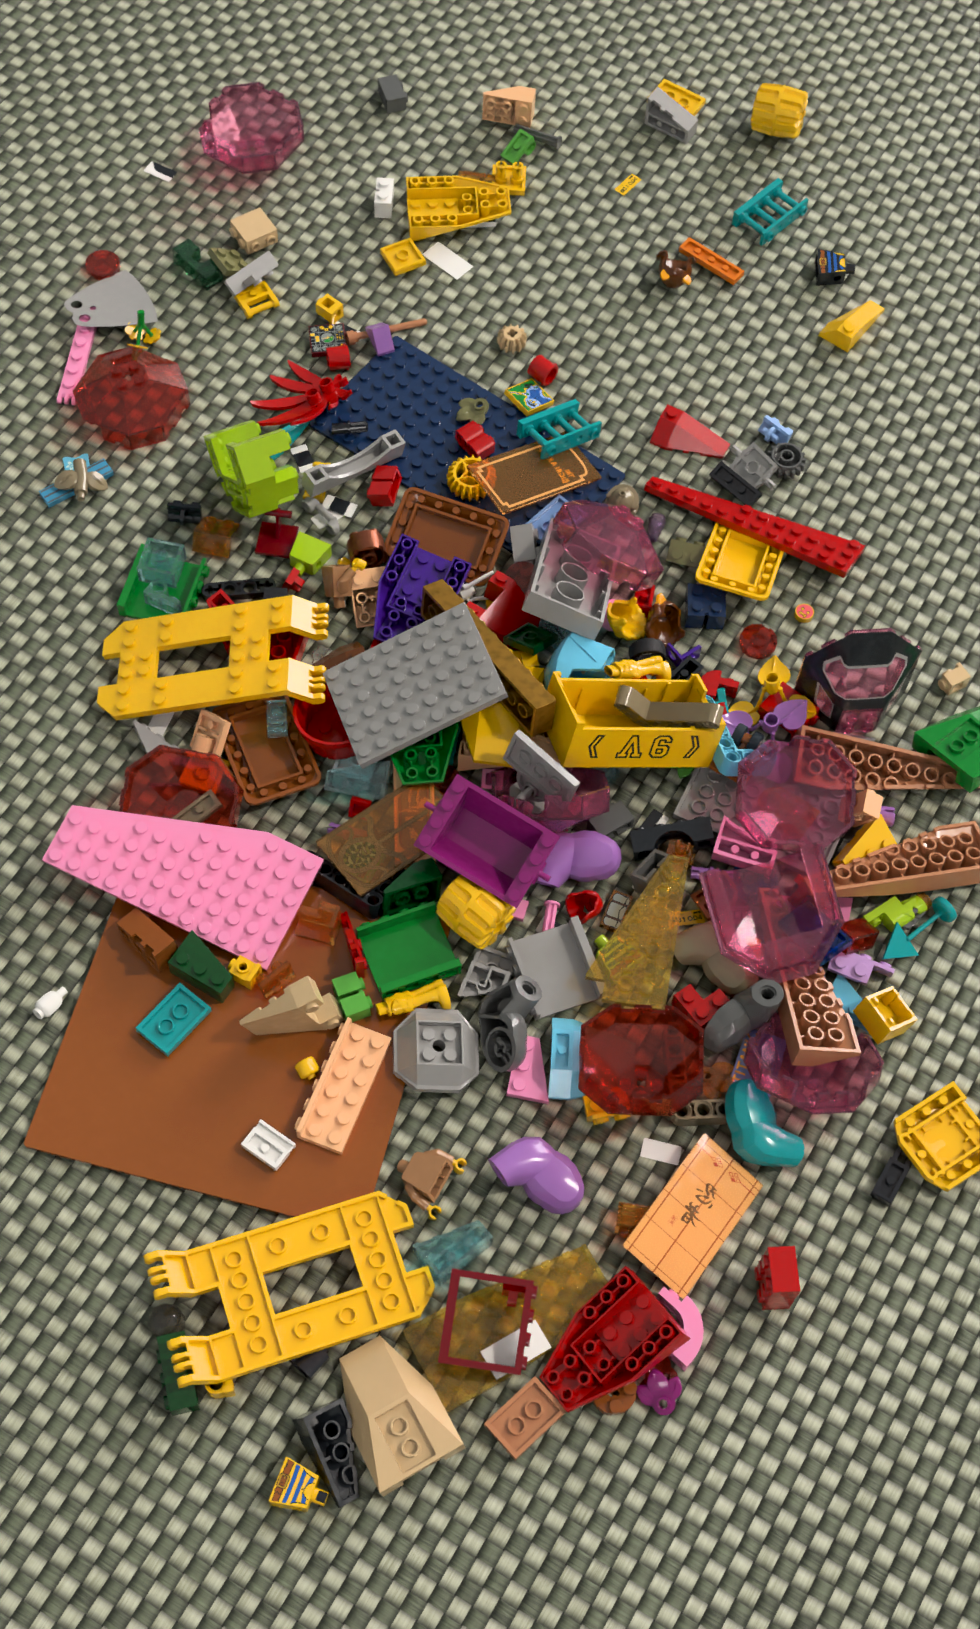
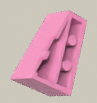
[711,815,778,877]

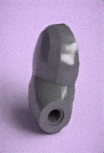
[478,975,542,1073]
[700,979,784,1052]

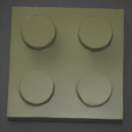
[207,247,248,276]

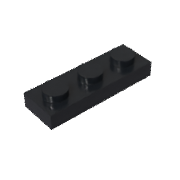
[709,461,762,507]

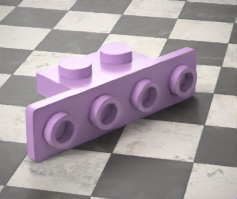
[814,937,895,986]

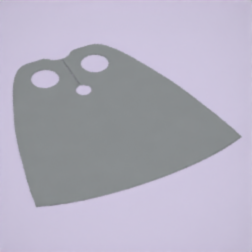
[64,270,158,327]

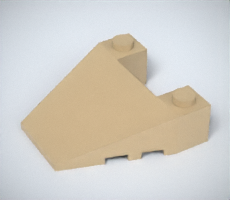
[239,976,345,1035]

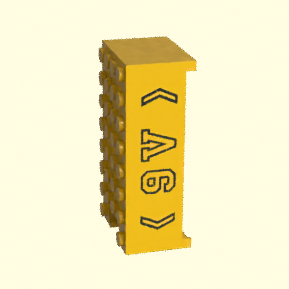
[546,671,726,768]

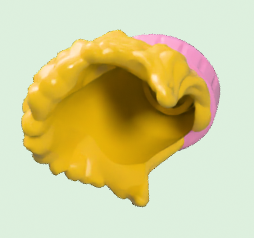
[602,597,647,641]

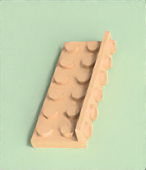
[294,1017,392,1155]

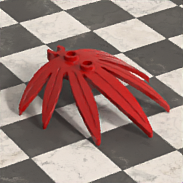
[250,360,353,426]

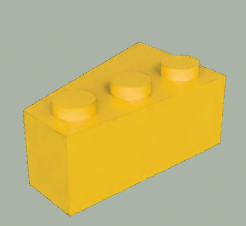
[832,814,897,867]

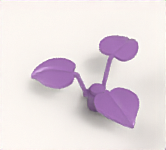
[722,699,807,784]

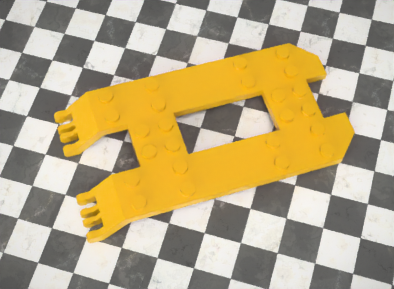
[97,595,329,720]
[143,1191,435,1388]

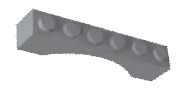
[301,429,406,498]

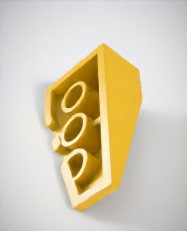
[818,300,885,353]

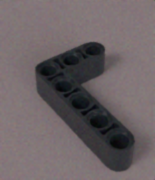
[307,850,405,919]

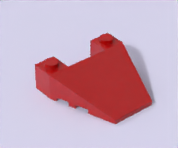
[467,570,549,651]

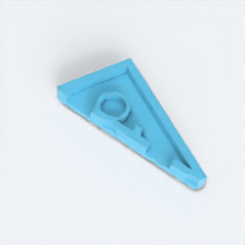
[832,975,887,1042]

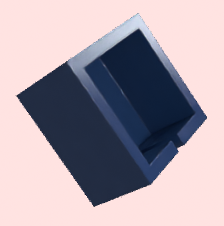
[685,583,726,630]

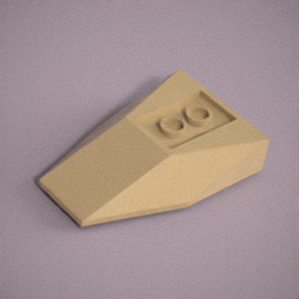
[339,1335,466,1497]

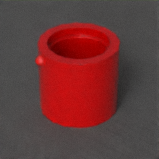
[326,344,351,371]
[527,355,559,386]

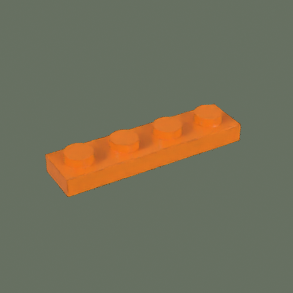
[678,237,744,285]

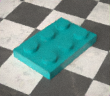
[136,983,212,1057]

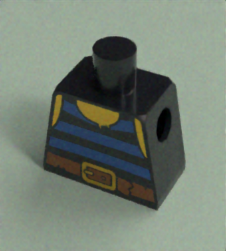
[815,249,855,286]

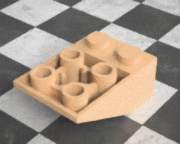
[482,86,536,128]
[350,566,386,628]

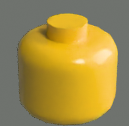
[295,1056,319,1080]

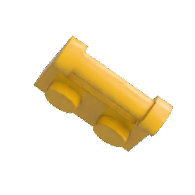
[234,280,280,319]

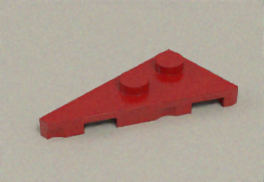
[339,911,368,978]

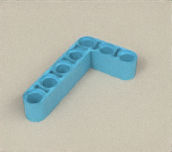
[706,695,777,776]

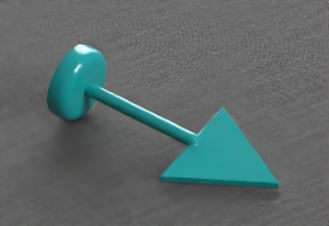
[882,896,957,959]

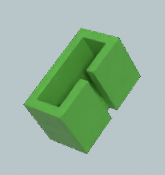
[332,971,373,1023]

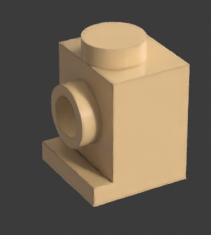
[938,662,971,696]

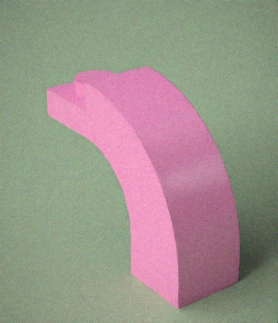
[656,1287,704,1372]

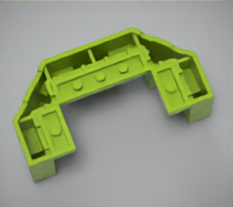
[203,420,299,518]

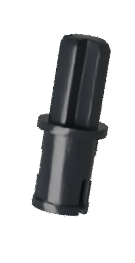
[332,420,368,435]

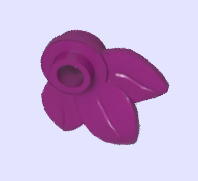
[636,1369,682,1415]

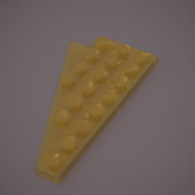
[585,855,689,1013]

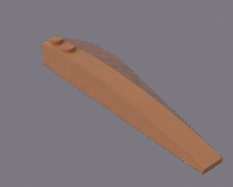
[792,725,980,791]
[805,821,980,897]
[757,888,861,1066]

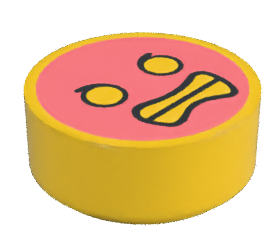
[794,604,814,623]

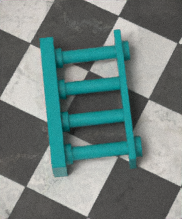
[732,178,809,246]
[516,399,602,460]

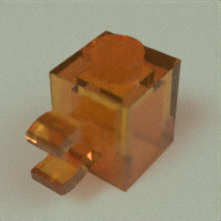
[666,839,695,872]

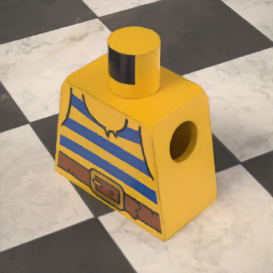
[269,1457,329,1512]

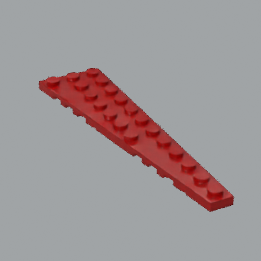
[644,476,866,578]

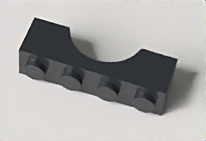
[630,816,715,861]

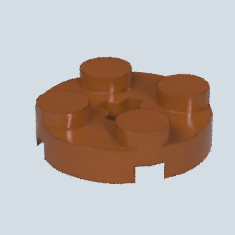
[592,1382,637,1415]

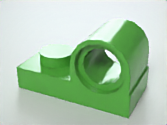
[500,128,536,165]

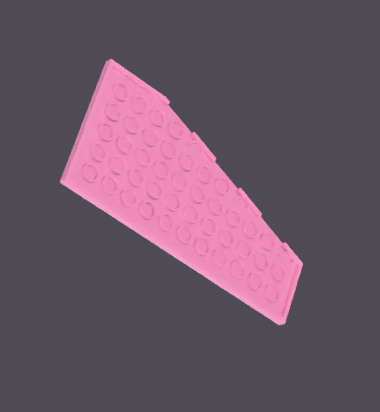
[42,805,324,971]

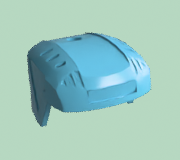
[544,632,615,690]

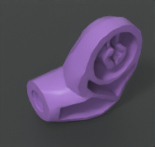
[536,830,622,888]
[488,1137,585,1214]

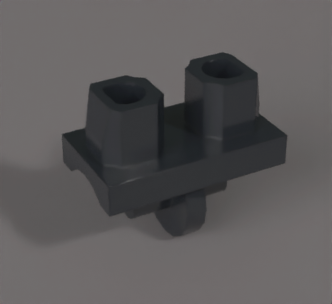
[167,500,202,526]

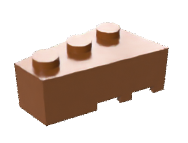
[117,907,178,973]

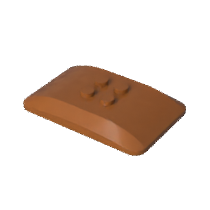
[383,487,509,587]
[212,695,321,806]

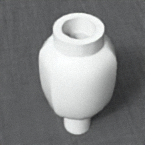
[33,987,68,1019]

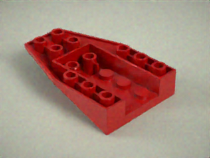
[540,1266,691,1413]

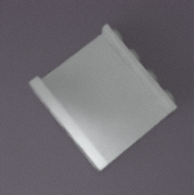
[505,916,608,1021]

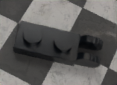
[870,1145,911,1206]

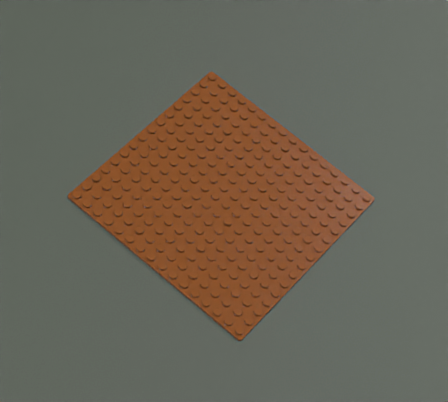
[24,886,451,1217]

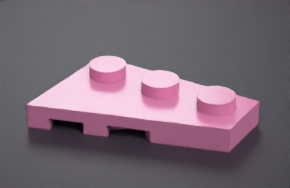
[506,1036,549,1104]

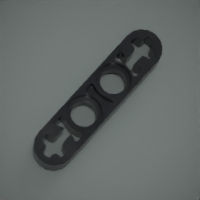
[202,578,276,601]

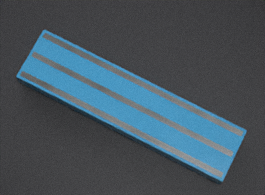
[39,459,114,508]

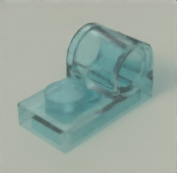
[143,578,182,614]
[267,700,288,738]

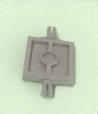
[729,442,779,491]

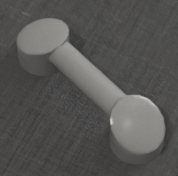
[301,497,340,536]

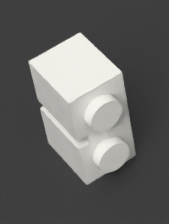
[374,177,394,219]

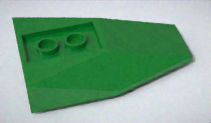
[912,706,980,793]
[390,721,459,786]

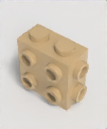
[229,208,278,255]

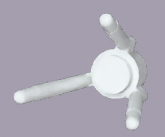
[459,571,494,603]

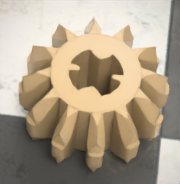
[497,324,527,354]

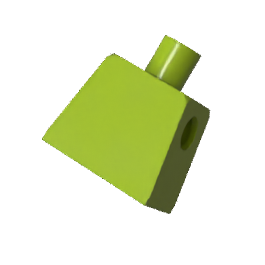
[289,531,332,577]

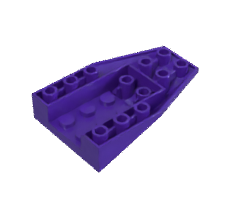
[373,534,472,642]

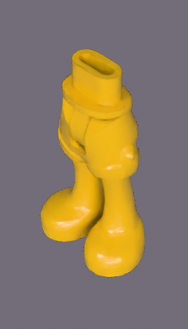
[604,656,671,680]
[375,979,451,1017]

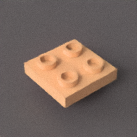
[190,709,231,760]

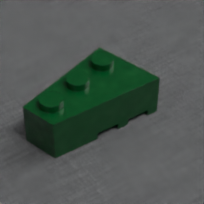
[168,930,235,1003]
[156,1331,200,1416]

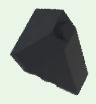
[292,1398,360,1508]

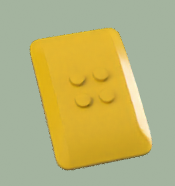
[695,522,784,601]

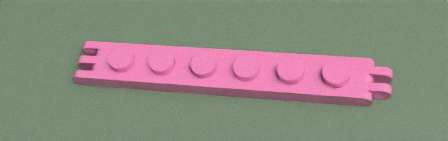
[57,306,97,405]

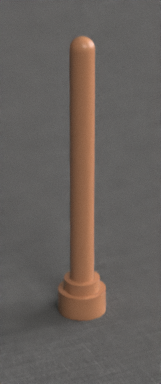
[345,318,427,346]

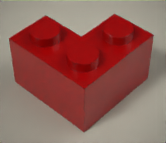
[671,984,730,1036]

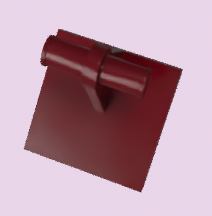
[255,507,299,559]

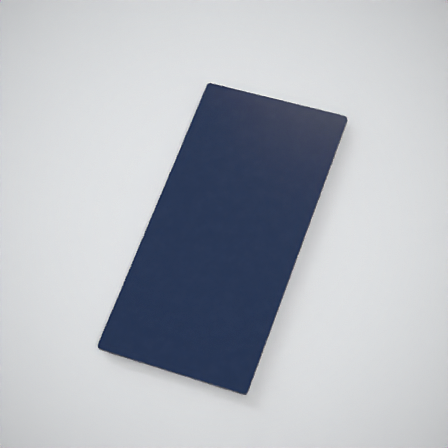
[309,336,625,554]

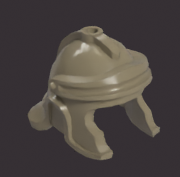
[600,484,639,530]

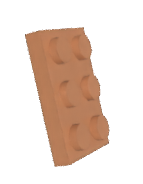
[484,1376,566,1461]

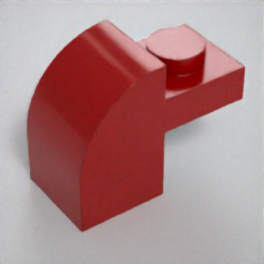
[701,670,739,701]

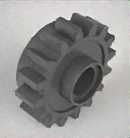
[767,442,806,480]

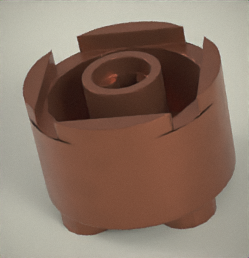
[346,528,388,569]

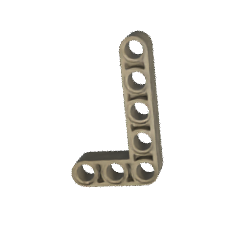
[614,685,724,729]
[662,1020,727,1126]

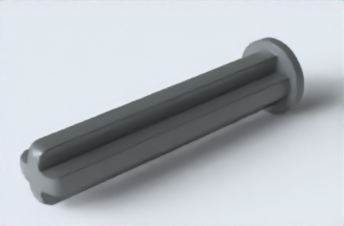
[513,124,562,150]

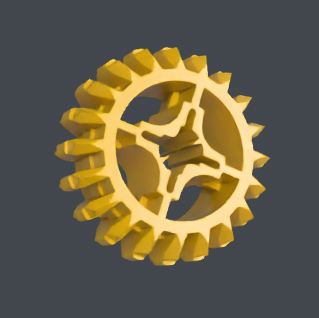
[446,455,496,501]

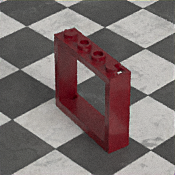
[438,1268,538,1375]

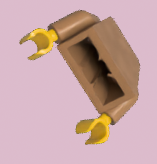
[321,557,367,608]
[397,1149,467,1221]

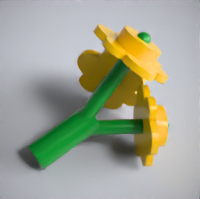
[124,310,161,352]

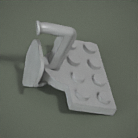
[503,729,580,815]

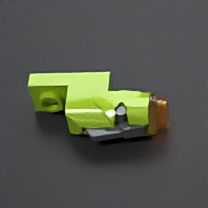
[859,893,932,932]

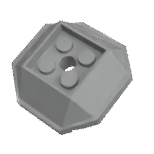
[393,1008,479,1093]

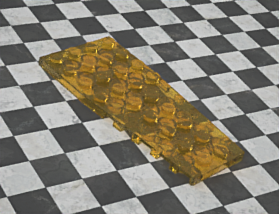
[402,1244,608,1413]

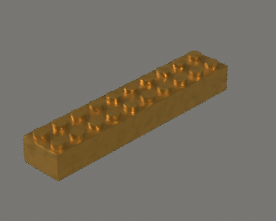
[420,579,556,737]

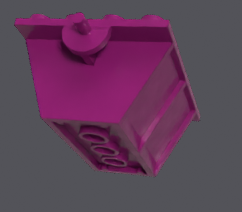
[413,774,560,909]

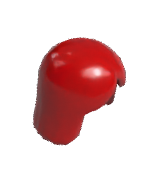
[565,890,603,925]

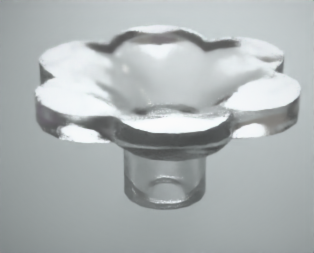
[312,645,332,664]

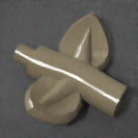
[54,458,108,501]

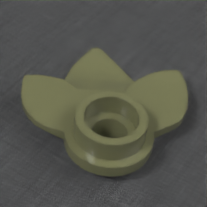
[456,398,489,425]

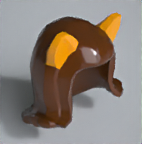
[656,250,697,289]
[644,593,685,649]

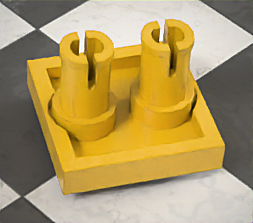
[492,161,526,196]

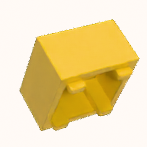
[853,986,918,1045]

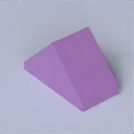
[365,322,395,357]

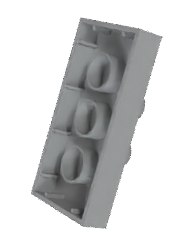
[522,518,620,640]

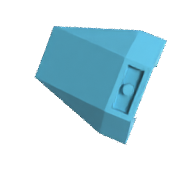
[548,1018,636,1100]

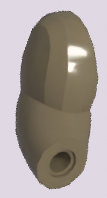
[669,921,759,998]

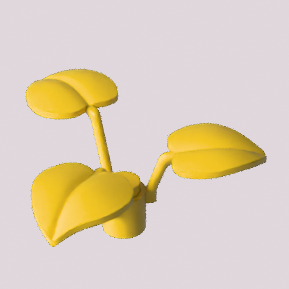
[728,655,816,726]

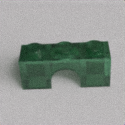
[172,238,223,290]

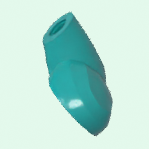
[725,1079,805,1167]

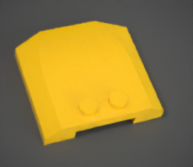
[893,1081,980,1192]

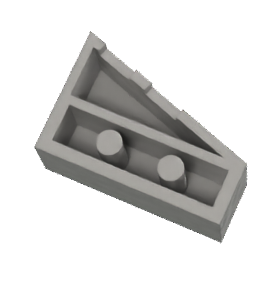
[644,87,698,144]

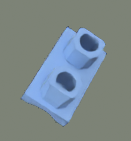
[758,415,793,444]

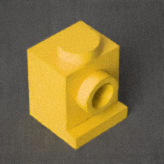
[316,293,344,324]
[228,955,262,990]

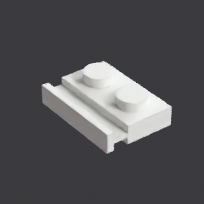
[241,1119,296,1171]

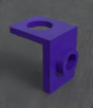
[665,642,702,667]

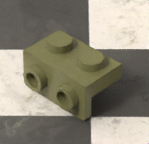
[666,537,706,569]

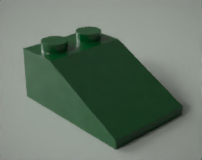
[381,857,442,916]

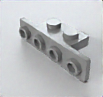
[224,251,279,296]

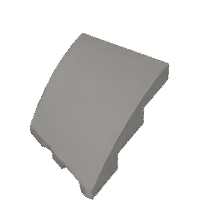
[457,947,514,997]

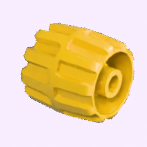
[751,83,808,139]
[436,875,516,949]

